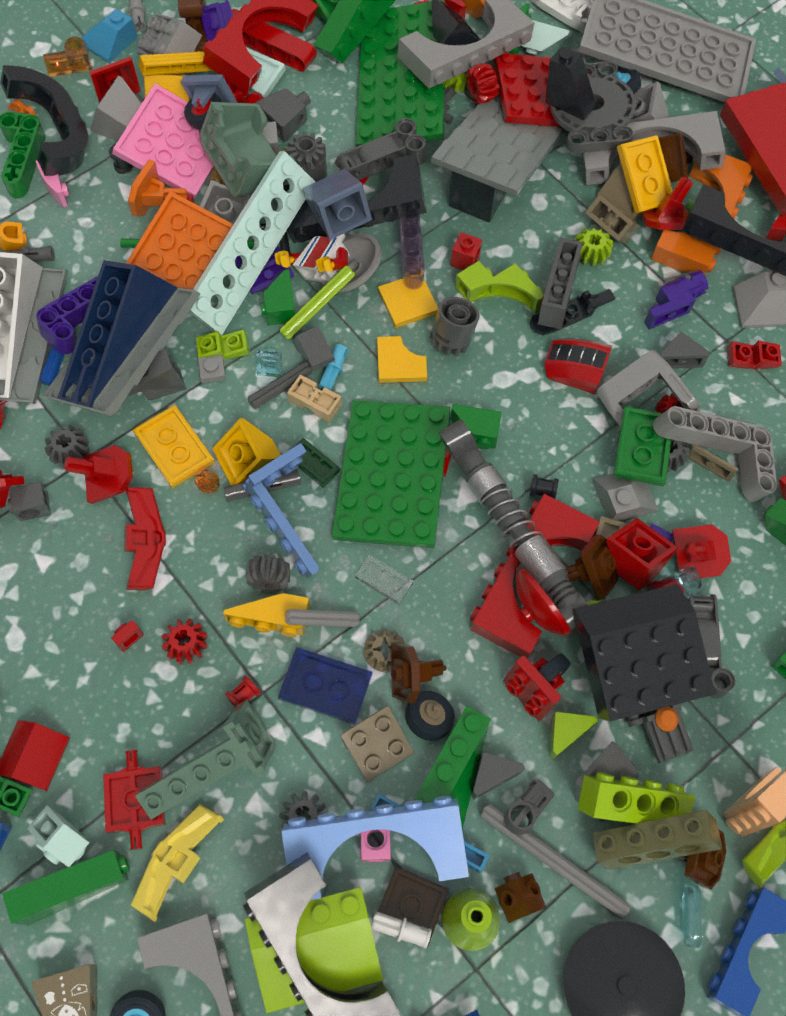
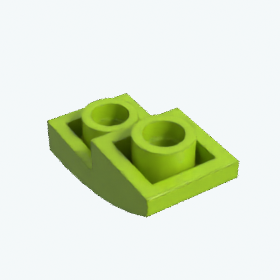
[196,329,250,359]

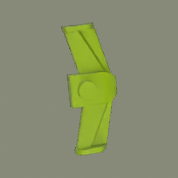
[742,819,786,888]

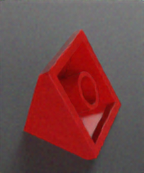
[0,720,70,791]

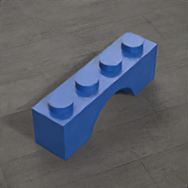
[707,887,786,1016]

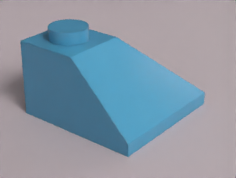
[77,8,137,63]

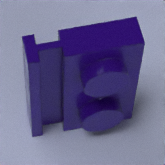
[201,0,233,41]

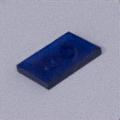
[278,647,373,725]

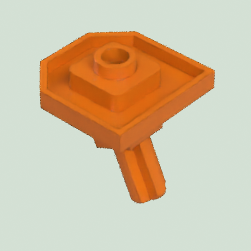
[128,159,188,217]

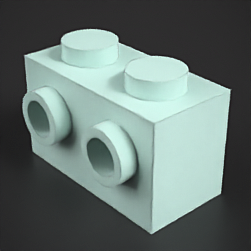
[27,805,89,867]

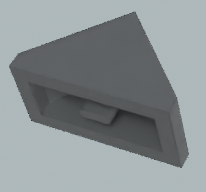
[293,326,335,370]
[660,331,709,369]
[471,752,525,800]

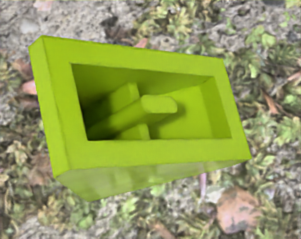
[549,712,598,760]

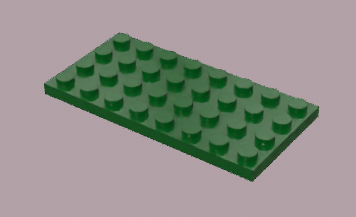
[356,0,445,147]

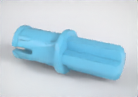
[319,344,349,390]

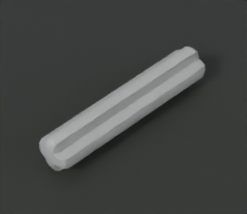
[285,609,360,627]

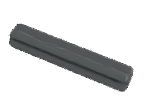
[247,361,312,409]

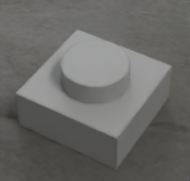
[198,355,226,384]

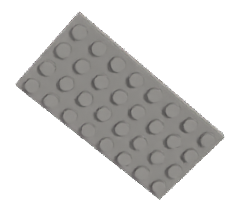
[578,0,756,102]

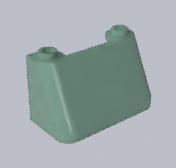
[200,102,297,197]

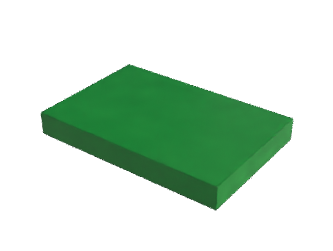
[613,406,671,487]

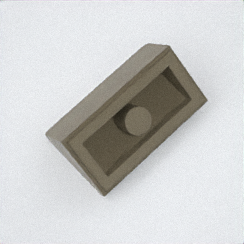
[687,444,739,482]

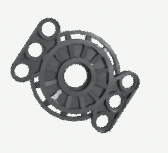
[550,61,636,153]

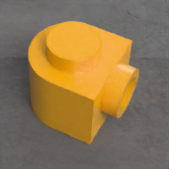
[0,221,27,251]

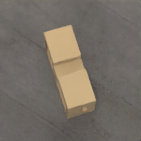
[287,374,342,423]

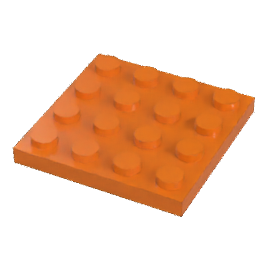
[125,191,237,299]

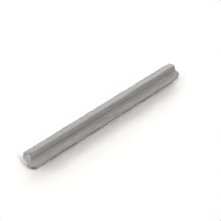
[480,803,631,919]

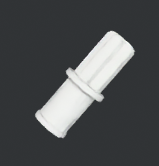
[371,912,432,949]

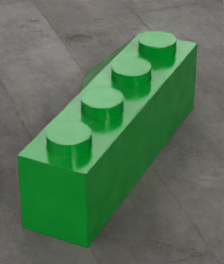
[414,705,491,829]

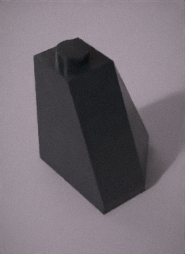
[545,46,596,120]

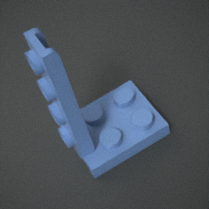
[242,443,319,578]

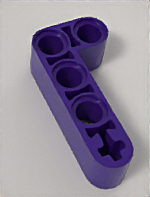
[36,276,98,354]

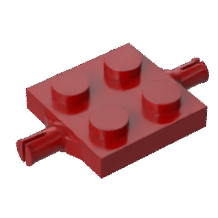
[103,750,165,850]

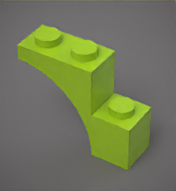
[455,261,544,313]

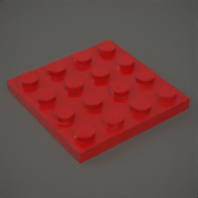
[493,53,561,127]

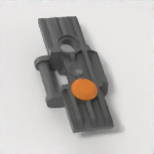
[627,703,694,763]

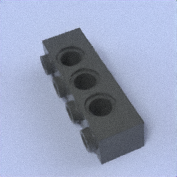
[538,238,583,329]

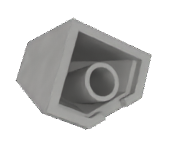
[90,75,141,141]

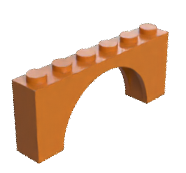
[651,154,753,275]

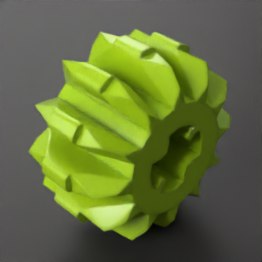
[575,226,613,267]

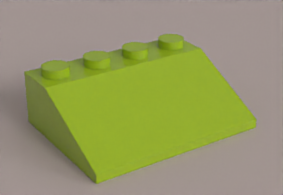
[245,887,383,1014]

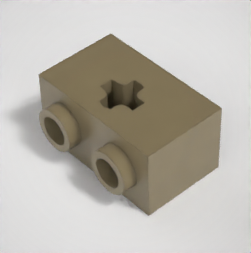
[585,194,641,244]

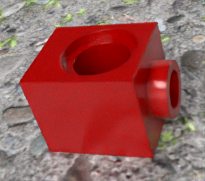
[450,232,482,271]

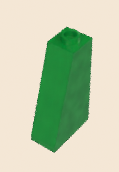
[2,850,130,926]

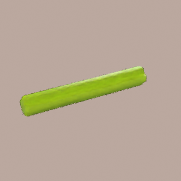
[280,266,355,340]

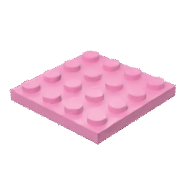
[112,83,214,200]

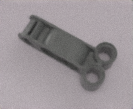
[335,118,426,180]
[686,593,736,699]

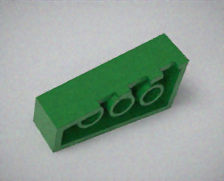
[314,0,396,64]

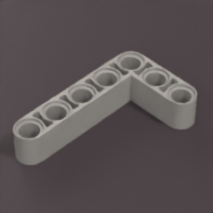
[653,406,777,502]

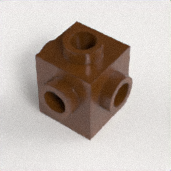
[495,872,546,923]

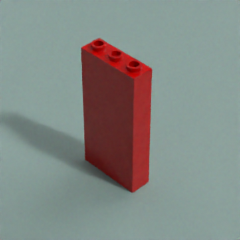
[720,82,786,217]

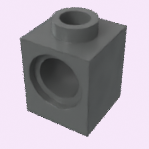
[7,482,51,521]

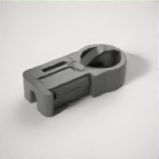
[504,779,554,835]

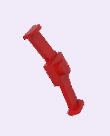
[124,487,166,591]

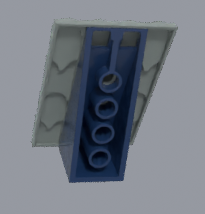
[42,260,201,416]

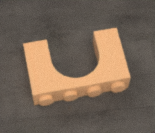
[722,767,786,837]

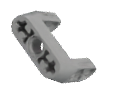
[596,350,700,427]

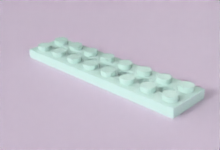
[189,151,315,335]

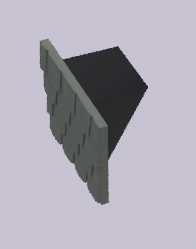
[431,100,563,223]

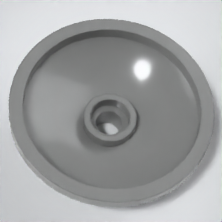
[321,233,382,293]

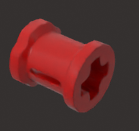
[224,676,261,708]

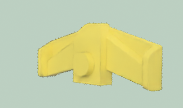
[130,804,224,922]

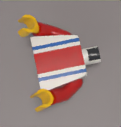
[275,234,350,283]

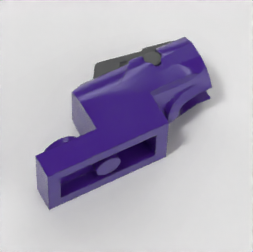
[644,270,708,330]

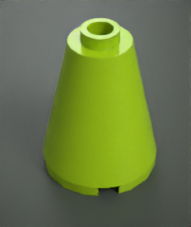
[442,889,500,951]

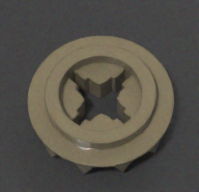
[364,629,405,672]

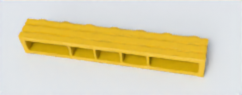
[139,51,214,76]

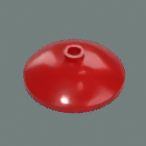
[516,568,571,636]

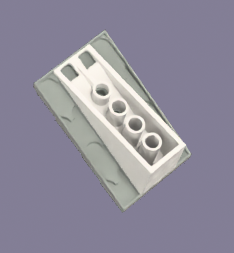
[0,252,68,404]

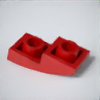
[727,340,782,369]

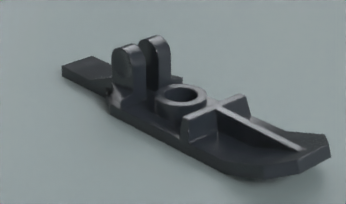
[529,289,615,335]

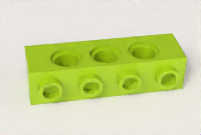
[577,772,695,824]

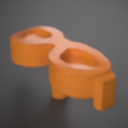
[7,99,37,116]

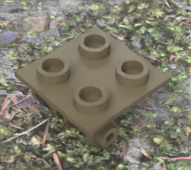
[340,705,414,782]

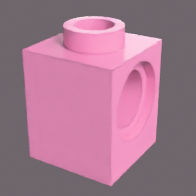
[361,829,391,862]

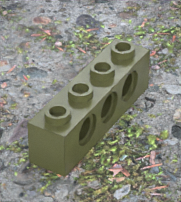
[593,810,722,870]

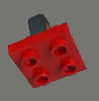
[503,654,571,722]

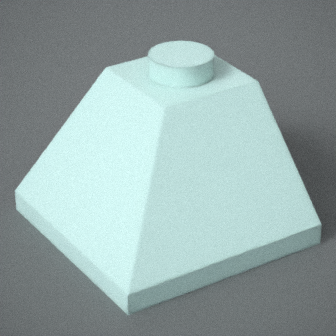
[521,20,573,55]

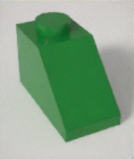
[260,269,295,326]
[450,404,502,449]

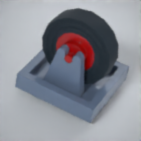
[181,74,237,130]

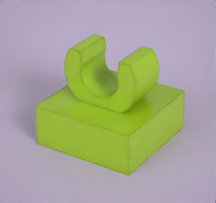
[445,70,469,92]

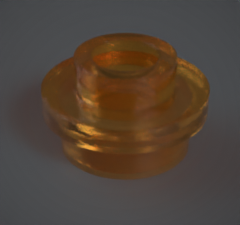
[194,470,220,493]

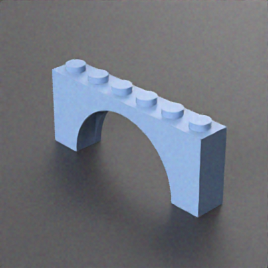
[282,796,469,900]

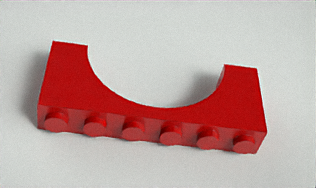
[203,0,319,93]
[469,494,600,659]

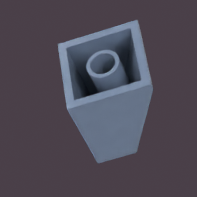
[303,168,372,240]

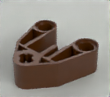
[178,0,208,52]

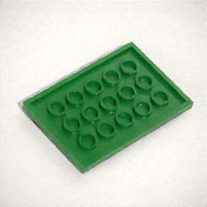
[332,400,451,548]

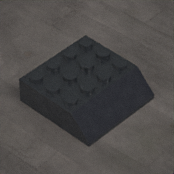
[573,584,715,721]

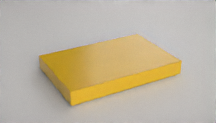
[617,135,673,214]
[132,405,215,489]

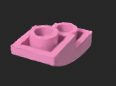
[36,161,70,207]

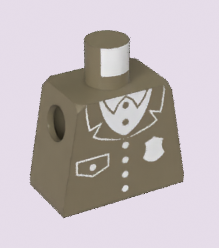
[32,964,97,1016]

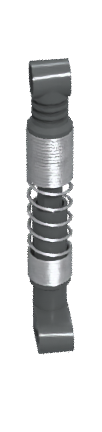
[439,419,588,630]

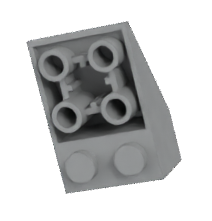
[136,13,202,75]

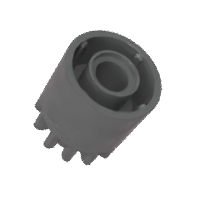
[287,132,327,182]
[429,297,480,356]

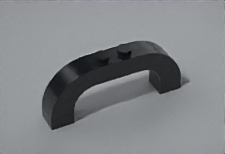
[0,65,88,176]

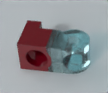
[647,567,703,599]

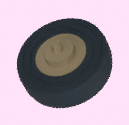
[405,691,455,741]

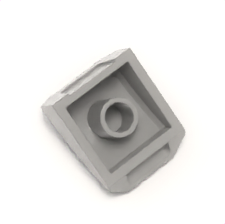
[200,180,253,224]

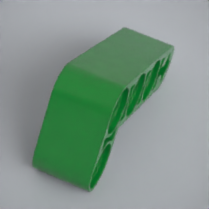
[0,112,45,198]

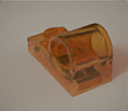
[43,37,92,77]

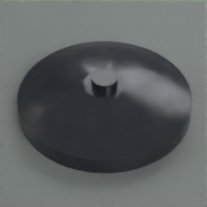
[562,921,685,1016]

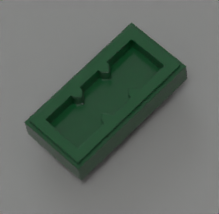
[294,438,340,488]

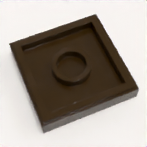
[378,866,449,947]

